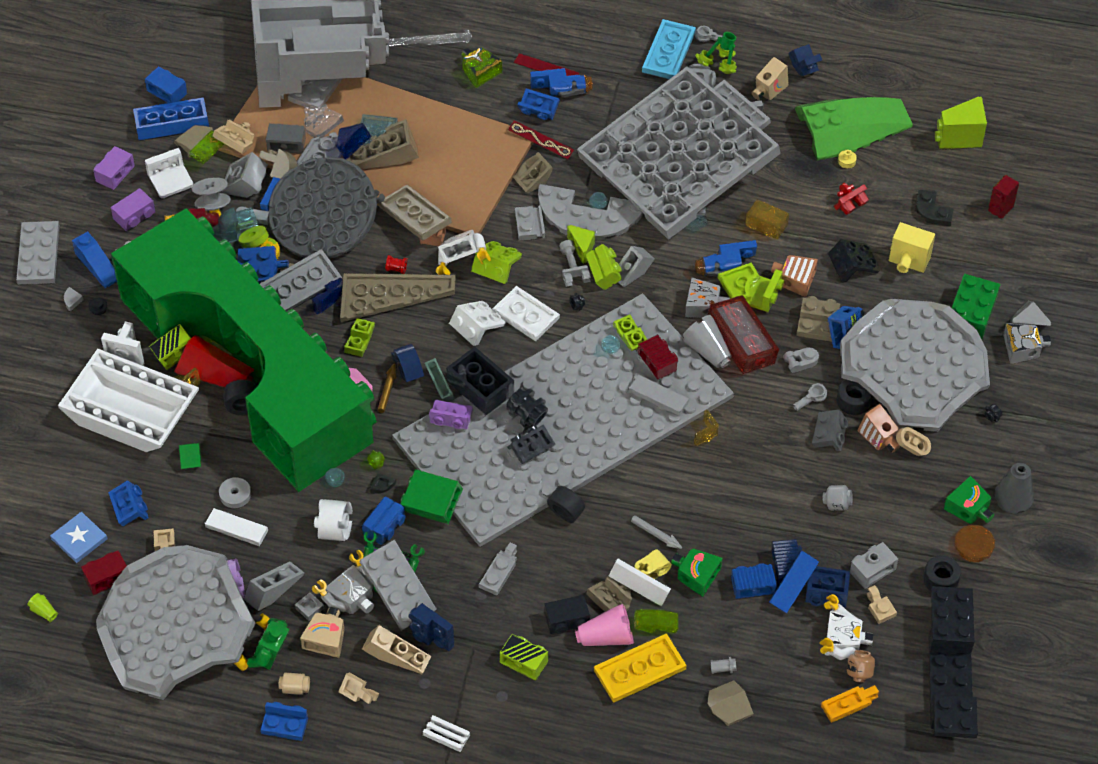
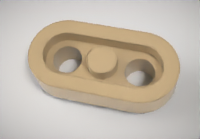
[896,427,931,456]

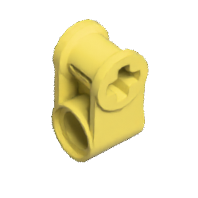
[634,550,672,579]

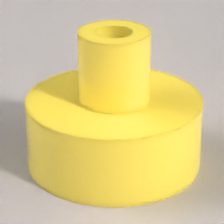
[838,150,856,169]

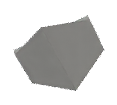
[1010,300,1051,326]

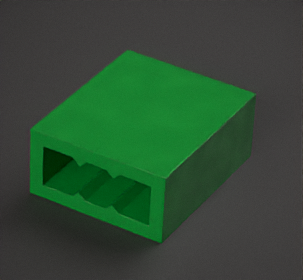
[401,469,463,524]

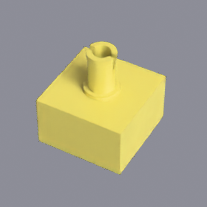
[889,222,935,273]

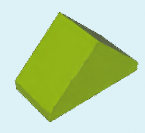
[567,225,595,264]

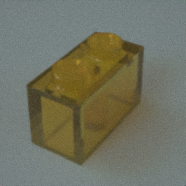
[746,199,789,240]

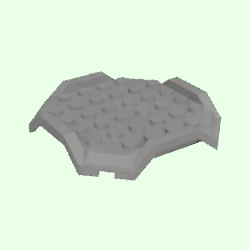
[840,299,990,432]
[96,545,255,700]

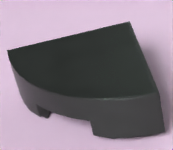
[370,473,396,493]

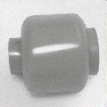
[823,485,853,511]

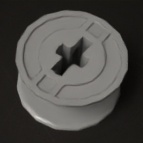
[192,178,231,210]

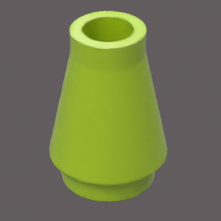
[27,593,58,622]

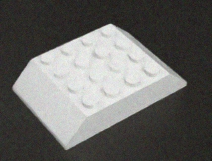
[58,349,199,452]

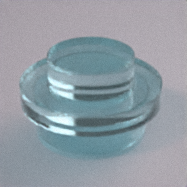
[589,192,607,209]
[601,335,620,354]
[325,468,345,487]

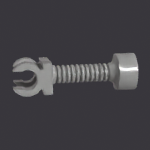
[559,240,591,287]

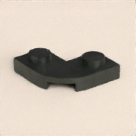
[916,189,953,227]

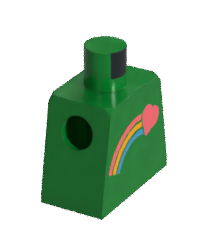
[944,476,995,524]
[671,549,723,597]

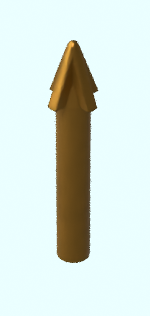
[378,364,397,413]

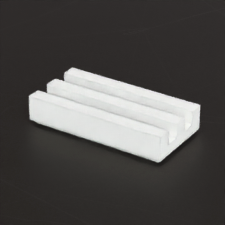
[423,715,470,752]

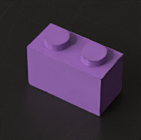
[94,146,135,190]
[111,188,155,231]

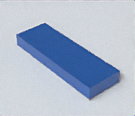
[769,551,819,613]

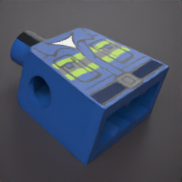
[828,306,864,349]

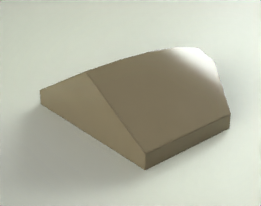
[513,152,553,193]
[707,680,754,726]

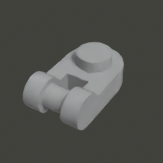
[783,348,819,373]

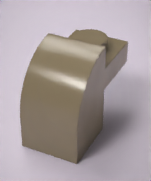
[259,149,297,179]

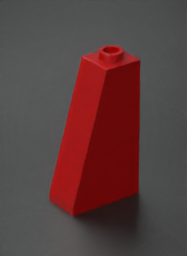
[174,335,254,387]

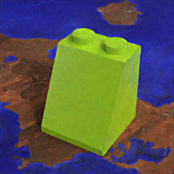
[935,97,987,149]

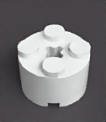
[314,499,352,541]

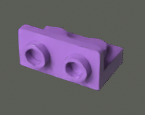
[429,400,473,429]

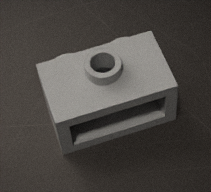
[850,542,898,589]

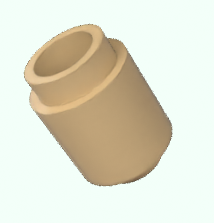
[279,673,310,695]

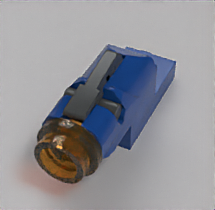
[530,68,593,97]
[695,240,757,277]

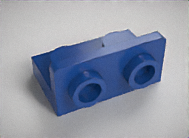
[108,480,149,526]
[261,702,308,741]

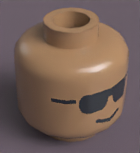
[847,650,875,682]

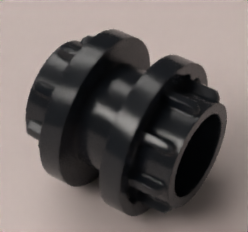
[507,387,548,427]

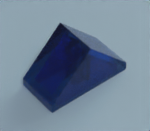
[336,123,372,160]

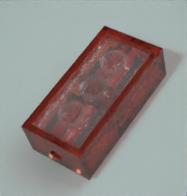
[707,295,779,374]

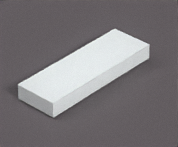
[205,508,268,546]
[609,559,671,606]

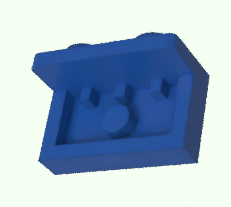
[517,88,560,120]

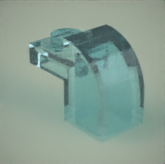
[218,207,258,243]

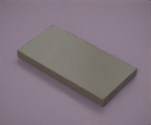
[378,185,452,241]

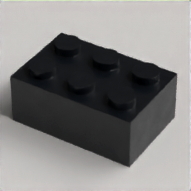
[446,346,514,415]

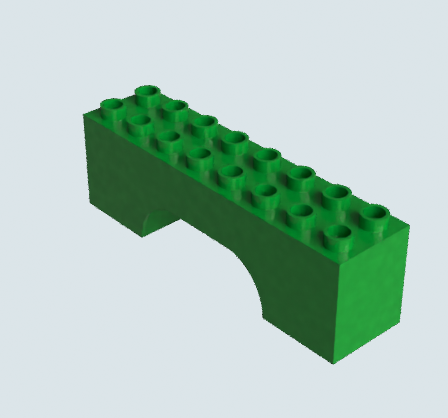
[111,208,377,492]

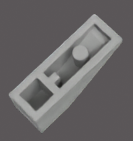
[244,561,304,611]

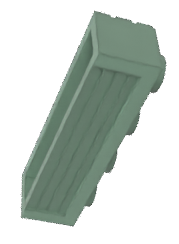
[425,358,455,402]

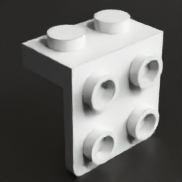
[145,148,193,198]
[449,301,505,346]

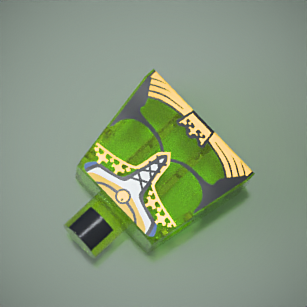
[461,48,502,88]

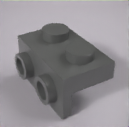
[812,409,848,452]

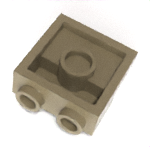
[797,296,840,342]

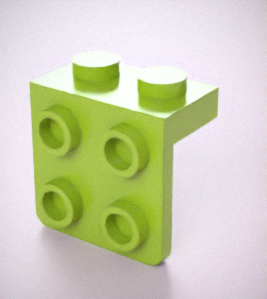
[471,241,522,284]
[741,269,784,312]

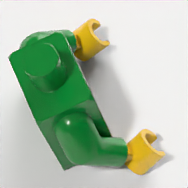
[234,613,289,671]

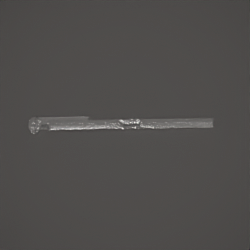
[386,29,472,47]

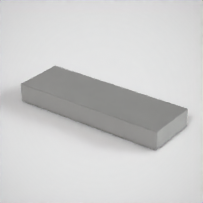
[629,374,689,416]

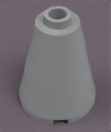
[682,315,732,368]

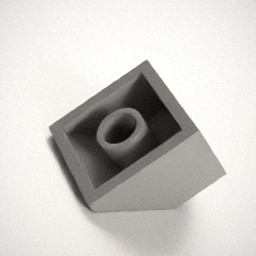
[221,152,268,198]

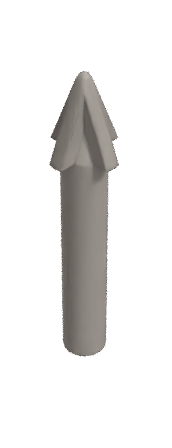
[631,515,682,549]

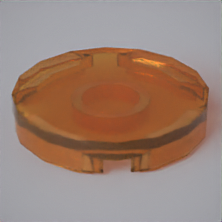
[955,525,995,562]

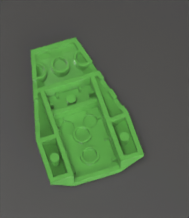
[795,97,913,161]

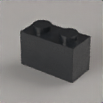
[544,595,590,634]

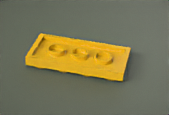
[594,633,687,703]

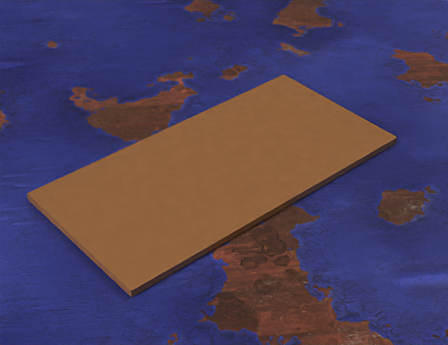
[216,77,533,234]

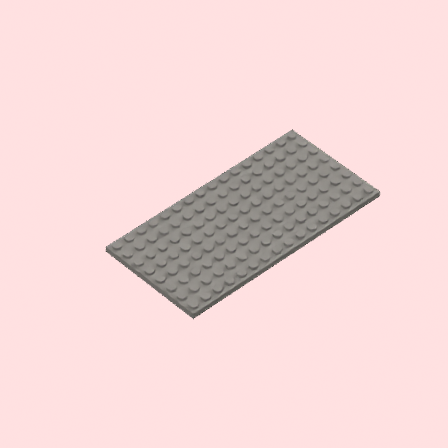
[392,293,734,547]

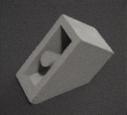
[619,246,654,287]

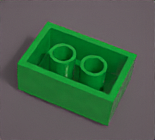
[952,273,1000,340]

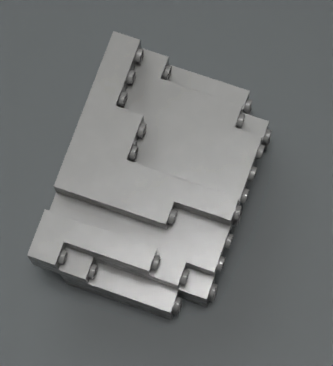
[251,0,389,108]

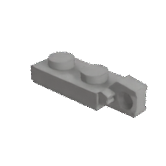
[479,542,517,595]

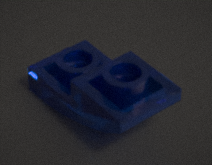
[312,277,343,315]

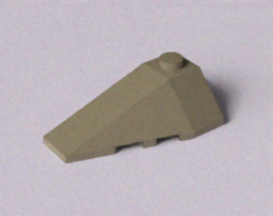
[342,119,419,170]

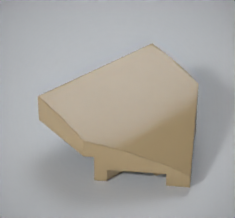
[212,120,254,154]

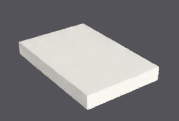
[492,286,560,341]

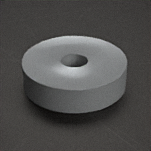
[219,477,251,508]

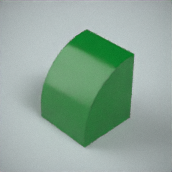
[179,443,201,469]

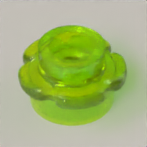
[367,450,385,469]

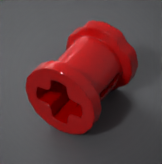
[385,255,408,274]

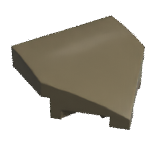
[174,125,213,159]
[586,576,632,612]

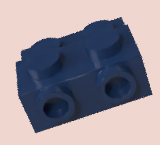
[805,566,850,608]
[408,603,454,651]

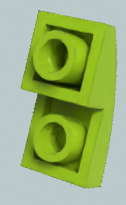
[613,315,647,351]
[344,318,375,357]

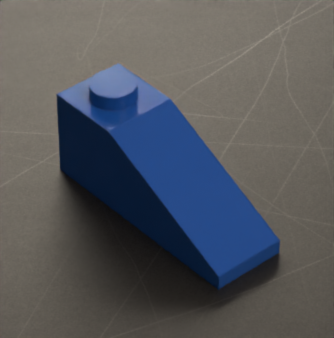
[72,231,117,288]

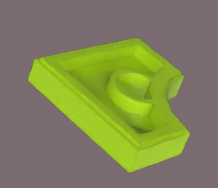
[718,262,760,305]

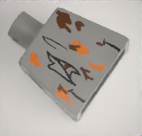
[685,278,730,318]

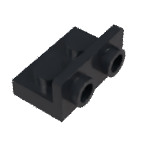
[507,424,556,465]

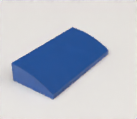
[133,98,209,140]

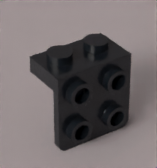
[828,239,880,282]

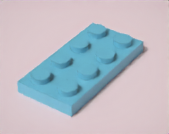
[642,19,696,79]

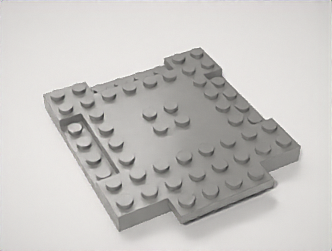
[577,67,781,240]

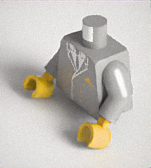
[312,550,374,614]

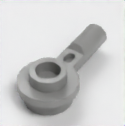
[695,26,722,42]
[793,383,827,411]

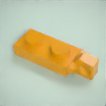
[821,685,879,723]

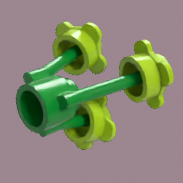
[695,32,737,74]

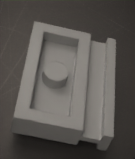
[515,205,545,240]

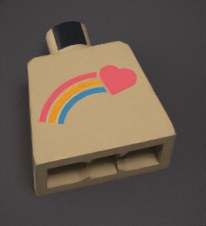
[752,57,788,100]
[300,607,344,658]

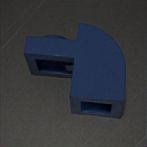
[788,44,822,76]
[391,344,424,382]

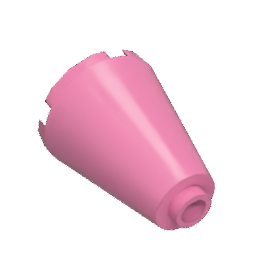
[575,604,634,646]

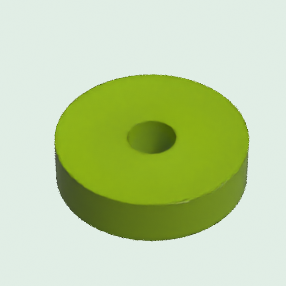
[239,226,269,248]

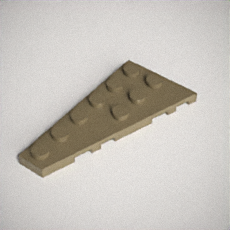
[340,273,456,322]

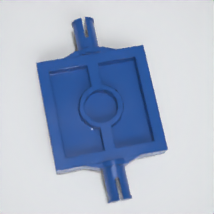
[237,246,289,284]

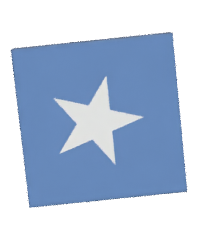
[50,512,108,563]

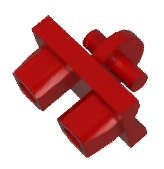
[834,183,869,215]

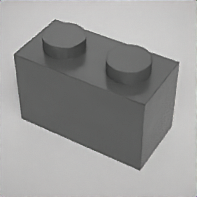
[266,123,306,154]

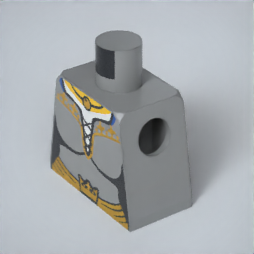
[1003,323,1051,364]

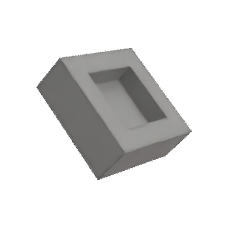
[295,593,324,621]

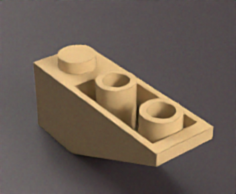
[362,625,431,674]

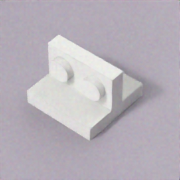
[101,321,145,366]

